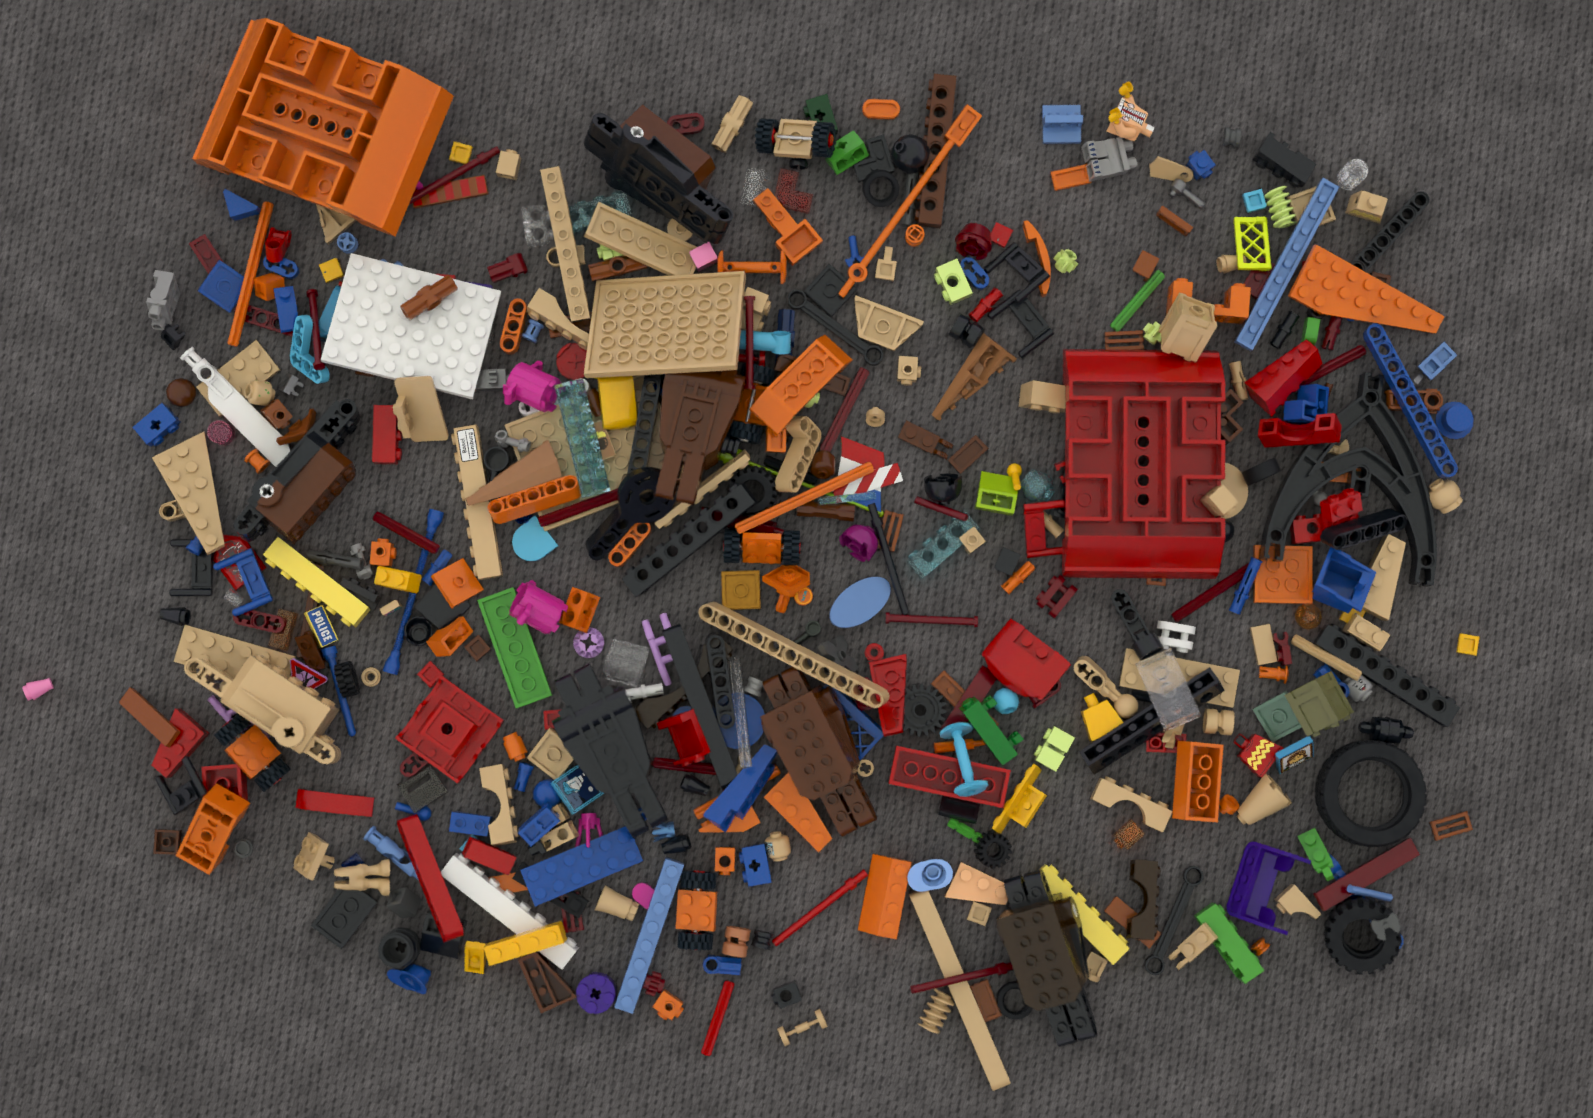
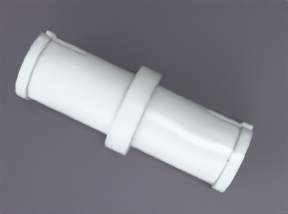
[625,683,664,700]

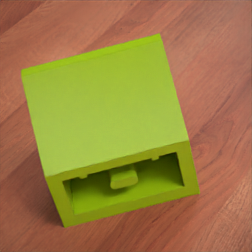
[974,471,1018,516]

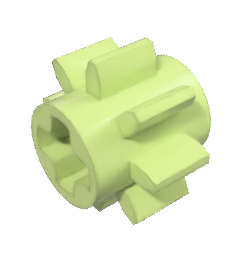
[1053,249,1078,273]
[1143,322,1162,345]

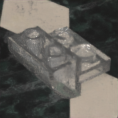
[602,638,650,688]

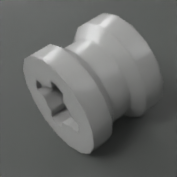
[743,676,764,697]

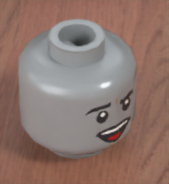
[1344,674,1373,702]

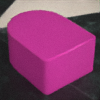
[632,882,654,909]

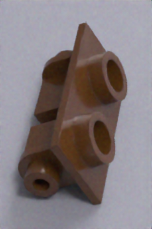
[295,630,326,671]

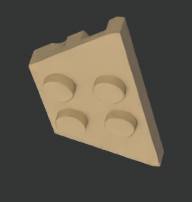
[316,204,357,245]
[854,296,924,351]

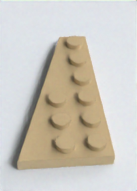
[152,432,225,555]

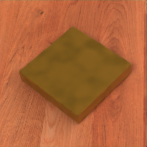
[721,570,761,610]

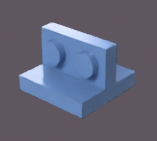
[1042,105,1083,144]

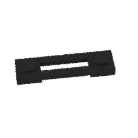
[512,862,589,918]

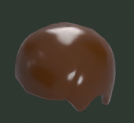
[166,378,196,407]

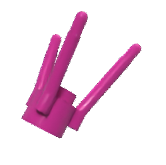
[575,813,603,848]

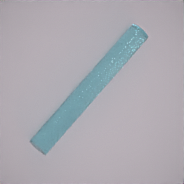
[818,492,876,505]

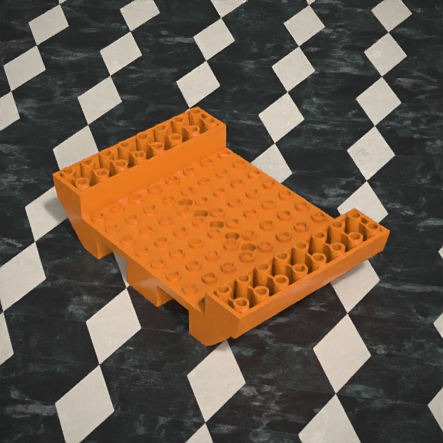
[192,18,454,236]

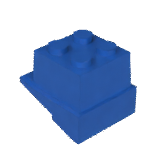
[1312,547,1376,613]

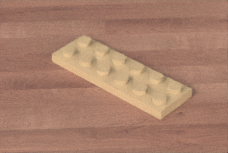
[584,202,697,276]
[174,625,296,678]
[1119,648,1240,708]

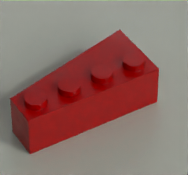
[1244,339,1323,417]

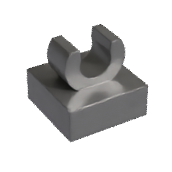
[278,373,304,396]

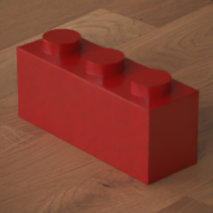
[372,405,402,464]

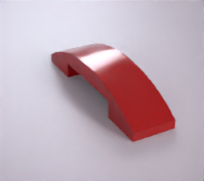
[295,789,374,817]

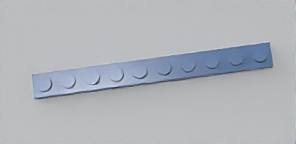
[1234,178,1339,351]

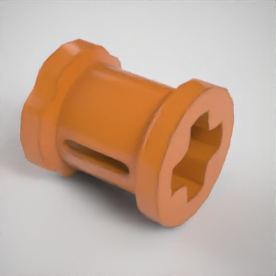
[244,449,270,474]

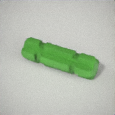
[947,818,983,843]

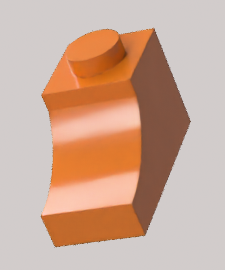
[426,616,473,657]

